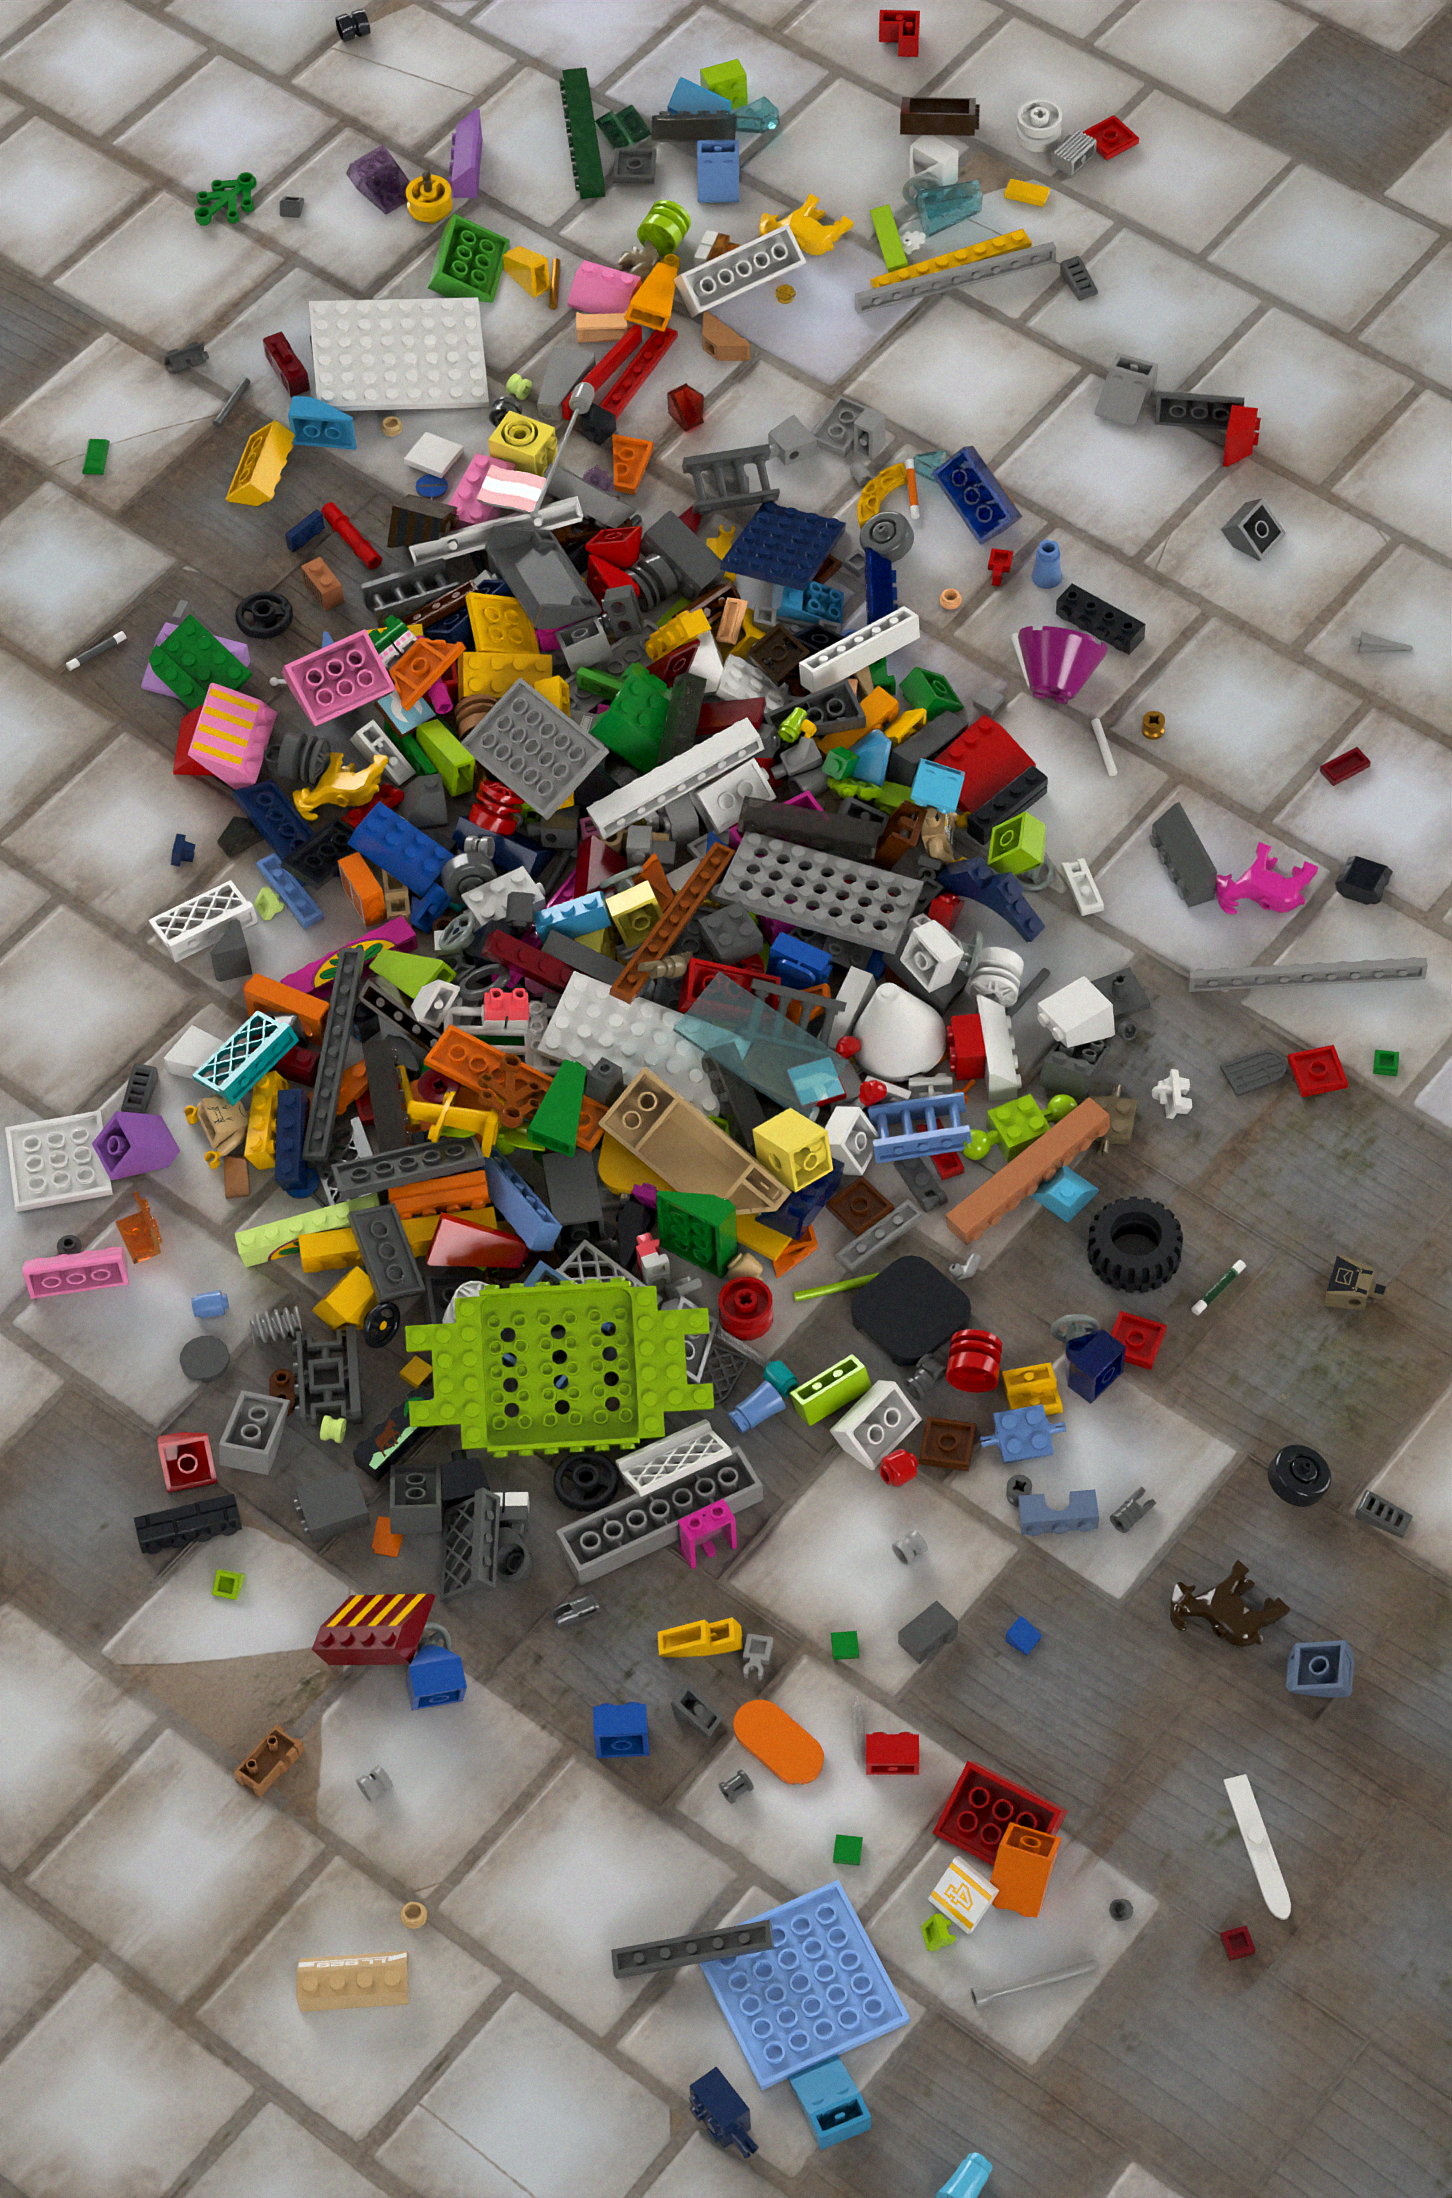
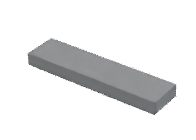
[835,1199,924,1274]

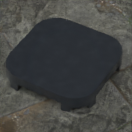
[851,1255,971,1367]

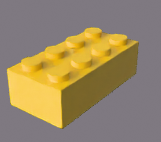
[458,652,552,702]

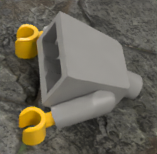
[770,719,824,780]

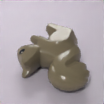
[618,239,660,284]

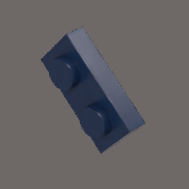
[285,509,325,553]

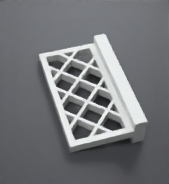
[148,880,258,963]
[549,1240,663,1335]
[615,1419,732,1497]

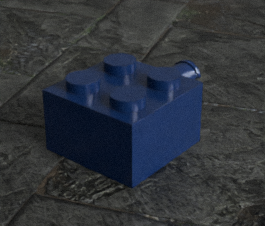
[689,2066,759,2158]

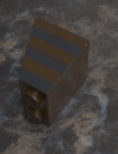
[387,494,459,548]

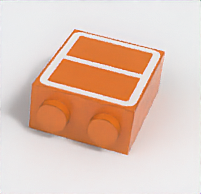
[338,851,387,928]

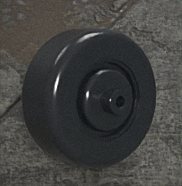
[1268,1445,1331,1507]

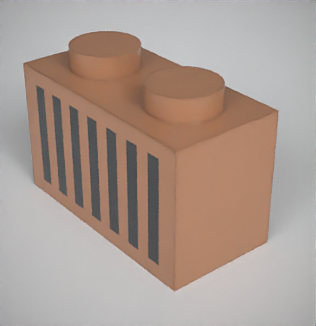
[301,557,344,611]

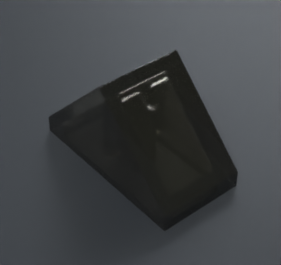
[217,816,264,858]

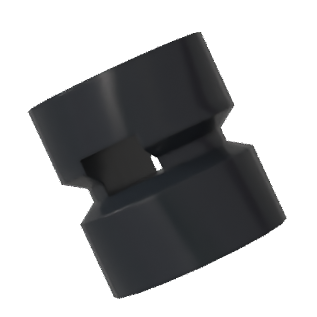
[335,8,371,42]

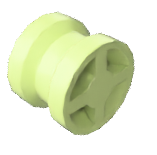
[506,373,532,400]
[320,1415,346,1443]

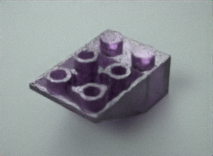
[346,144,410,215]

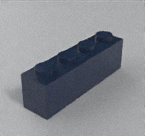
[275,1088,310,1191]

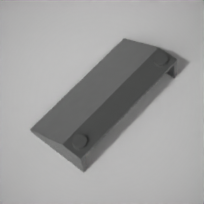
[485,526,602,630]

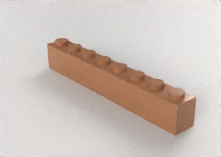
[946,1097,1110,1245]

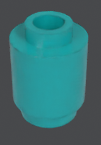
[763,1361,799,1398]

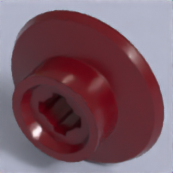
[417,1068,461,1104]

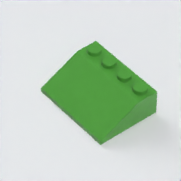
[427,214,510,303]

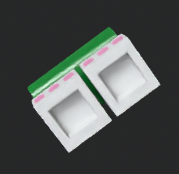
[368,615,418,671]

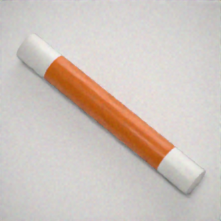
[905,459,920,519]

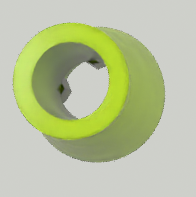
[778,707,807,742]

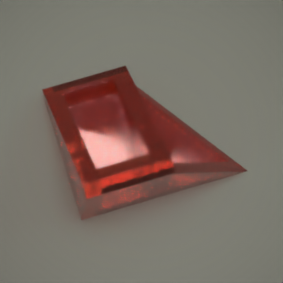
[667,383,704,432]

